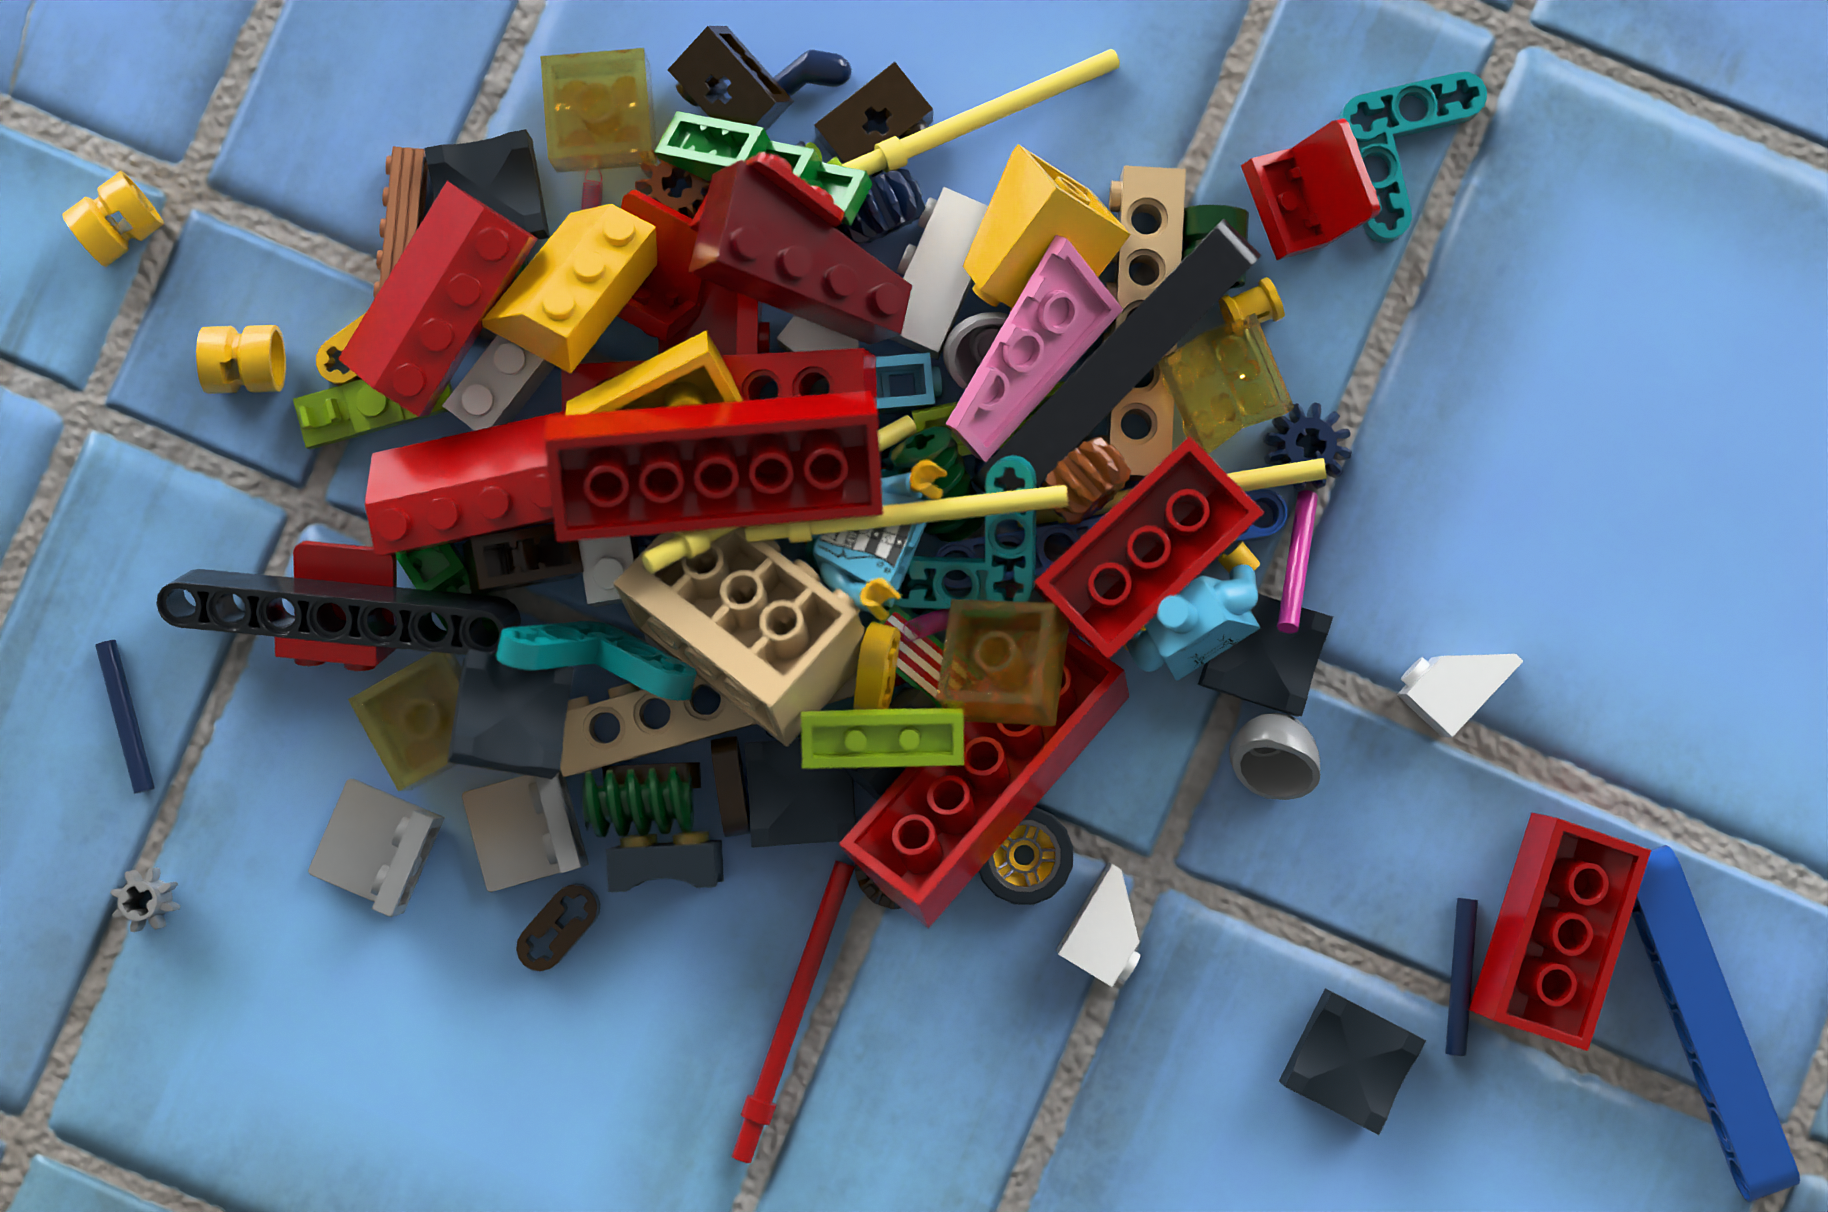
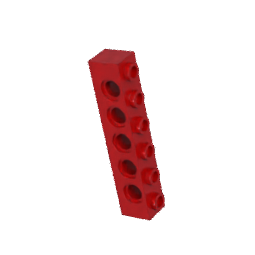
[561,348,877,411]

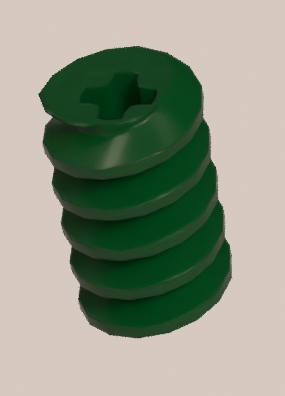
[891,426,985,542]
[582,767,694,838]

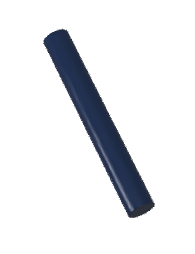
[95,640,155,794]
[1445,898,1478,1056]

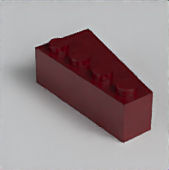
[688,159,912,345]

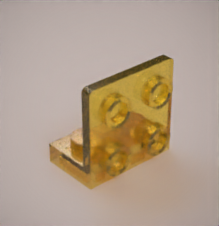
[1159,313,1294,454]

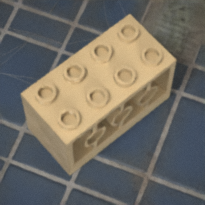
[613,526,866,747]

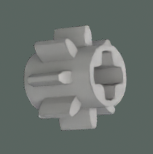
[110,867,180,932]

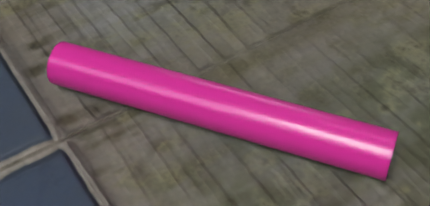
[1277,490,1318,633]

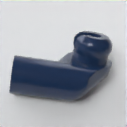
[773,50,852,97]

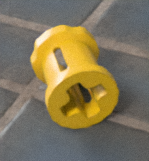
[1218,277,1285,339]

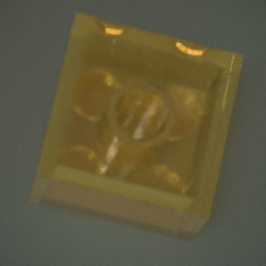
[540,48,658,173]
[936,599,1069,726]
[348,652,462,791]

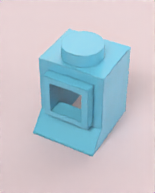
[876,352,942,415]

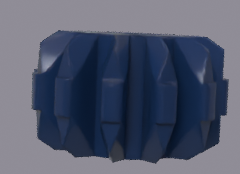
[840,169,926,245]
[1263,402,1352,490]

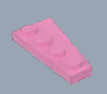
[946,235,1123,462]

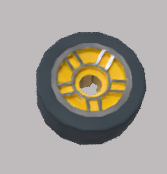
[978,807,1073,905]

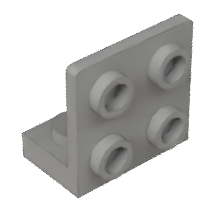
[462,768,589,892]
[308,779,445,917]

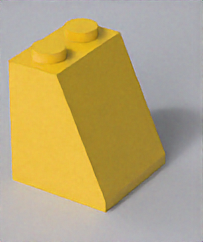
[962,144,1131,313]

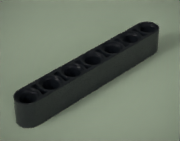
[971,219,1261,494]
[156,569,521,655]

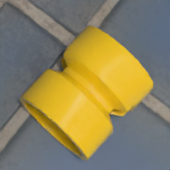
[62,170,164,267]
[196,325,286,394]

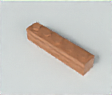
[373,146,429,299]

